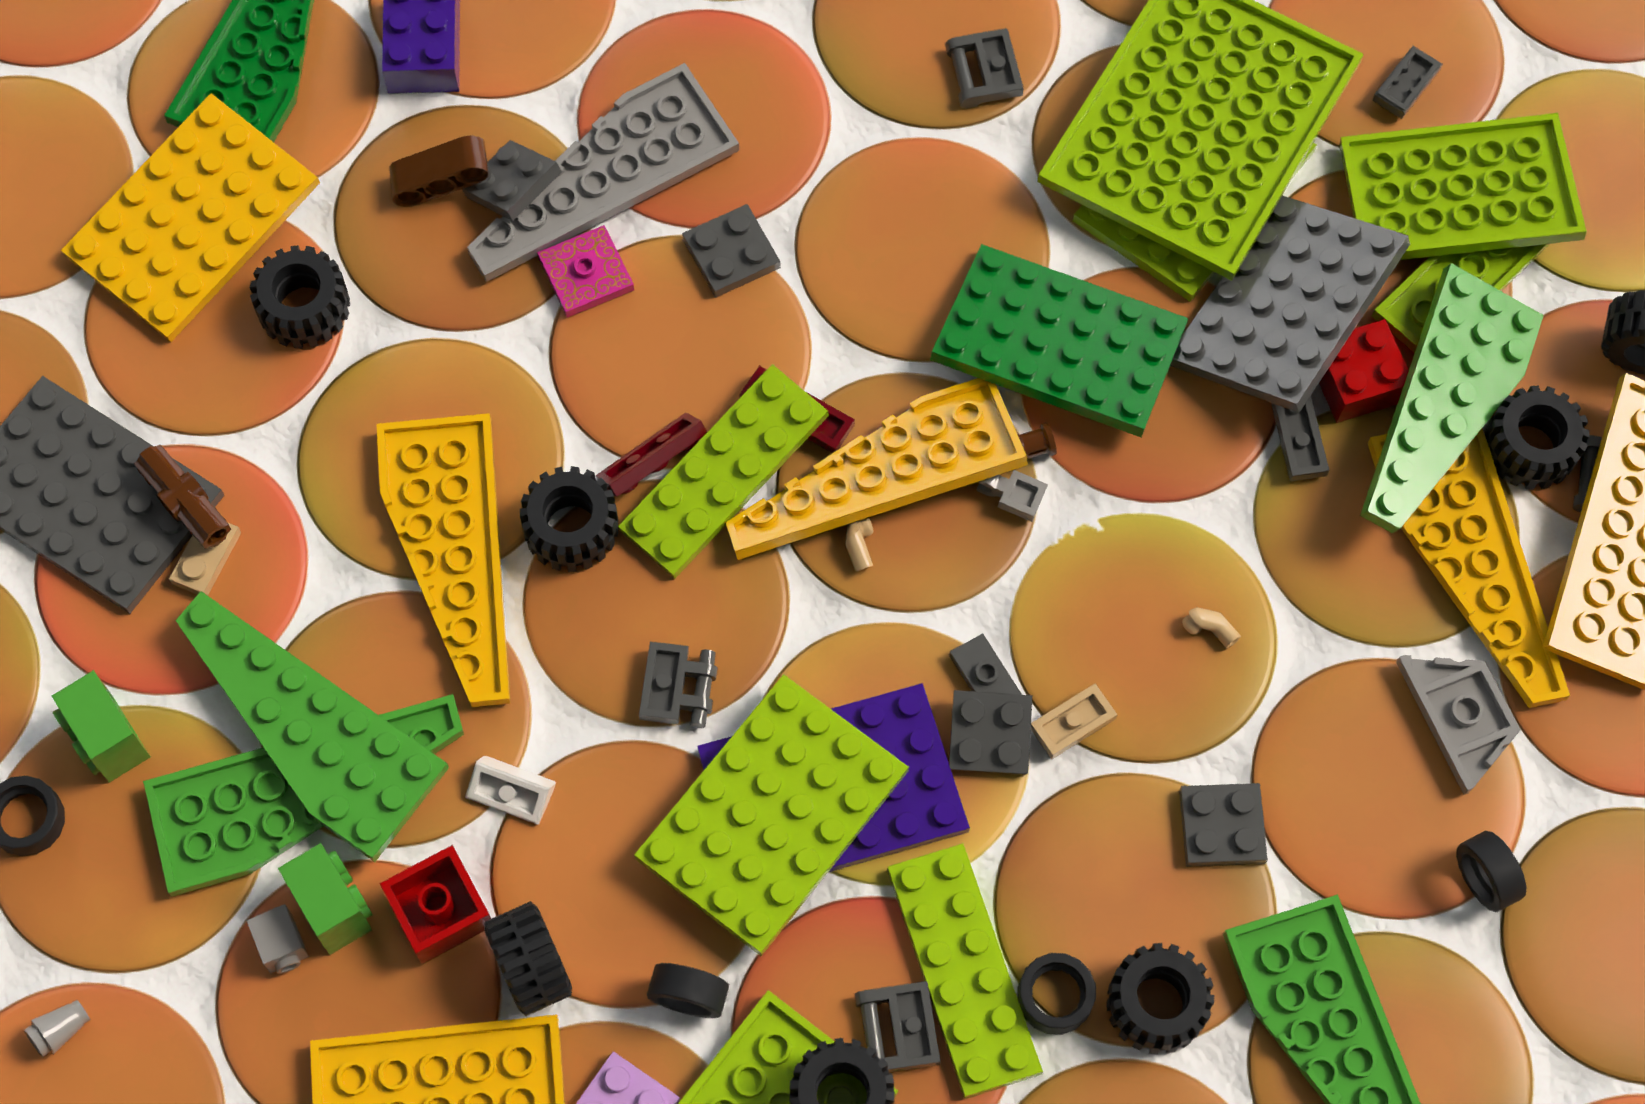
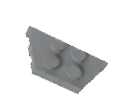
[1396,655,1521,795]

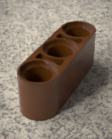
[389,136,489,207]

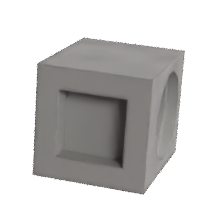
[246,904,309,974]

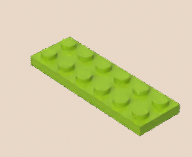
[1372,244,1550,353]
[618,364,829,579]
[887,843,1043,1099]

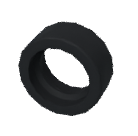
[0,776,65,856]
[1456,831,1527,912]
[1017,953,1096,1035]
[647,963,729,1018]

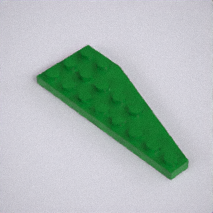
[164,0,314,142]

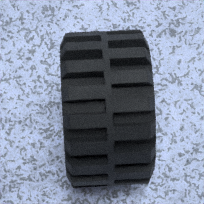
[250,245,350,349]
[1601,290,1645,375]
[1485,386,1590,490]
[520,466,619,572]
[484,901,572,1016]
[1106,943,1215,1054]
[789,1038,895,1104]

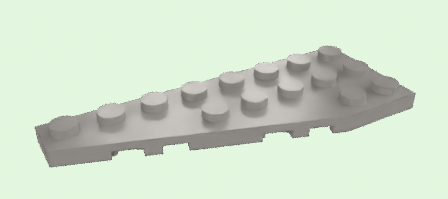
[467,63,739,282]

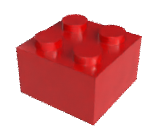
[1319,319,1409,423]
[379,845,491,964]

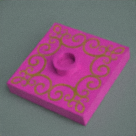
[537,225,634,318]

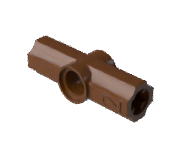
[134,444,231,549]

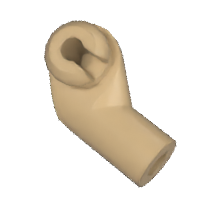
[846,518,874,572]
[1182,607,1241,649]

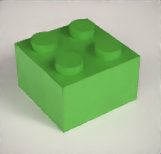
[52,670,151,783]
[278,843,373,955]

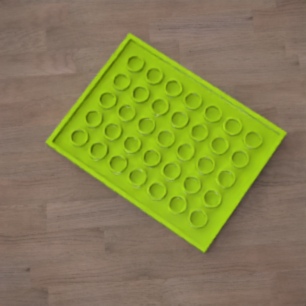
[1037,0,1364,281]

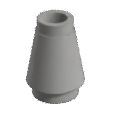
[24,1000,90,1057]

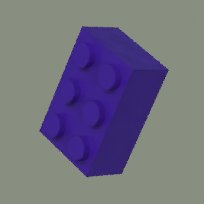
[382,0,460,94]

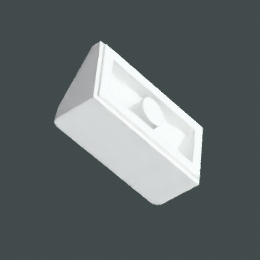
[465,756,556,825]

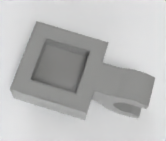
[976,470,1048,522]

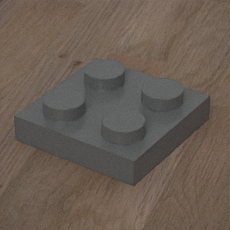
[462,140,562,221]
[682,204,781,298]
[949,690,1033,774]
[1179,783,1268,867]

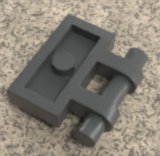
[639,642,718,728]

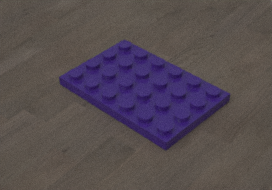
[697,683,970,872]

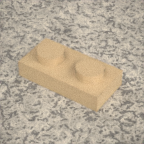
[169,522,241,595]
[1031,683,1118,759]

